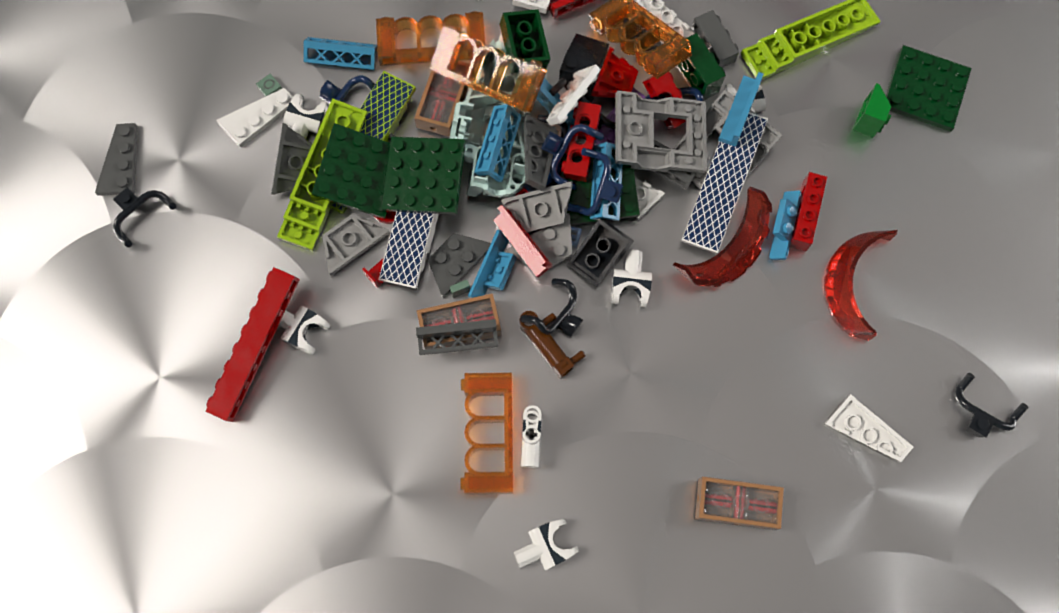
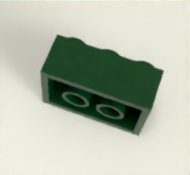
[499,9,551,74]
[673,33,726,101]

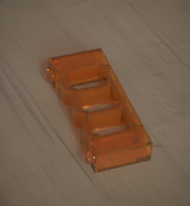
[589,0,692,79]
[376,11,486,66]
[429,25,547,112]
[460,373,513,495]

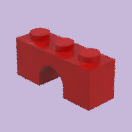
[642,69,686,130]

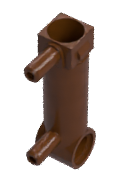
[519,311,586,379]

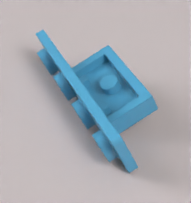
[769,190,802,260]
[468,230,517,298]

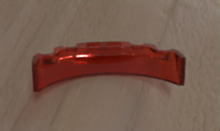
[673,186,772,287]
[824,230,898,341]

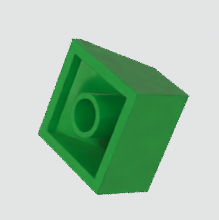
[853,83,891,138]

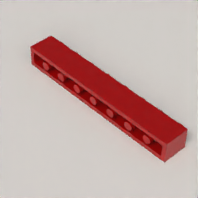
[205,267,300,422]

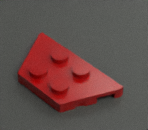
[591,47,639,98]

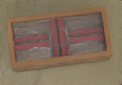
[414,55,473,137]
[416,293,502,350]
[695,477,784,530]

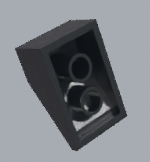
[559,33,609,83]
[567,219,634,287]

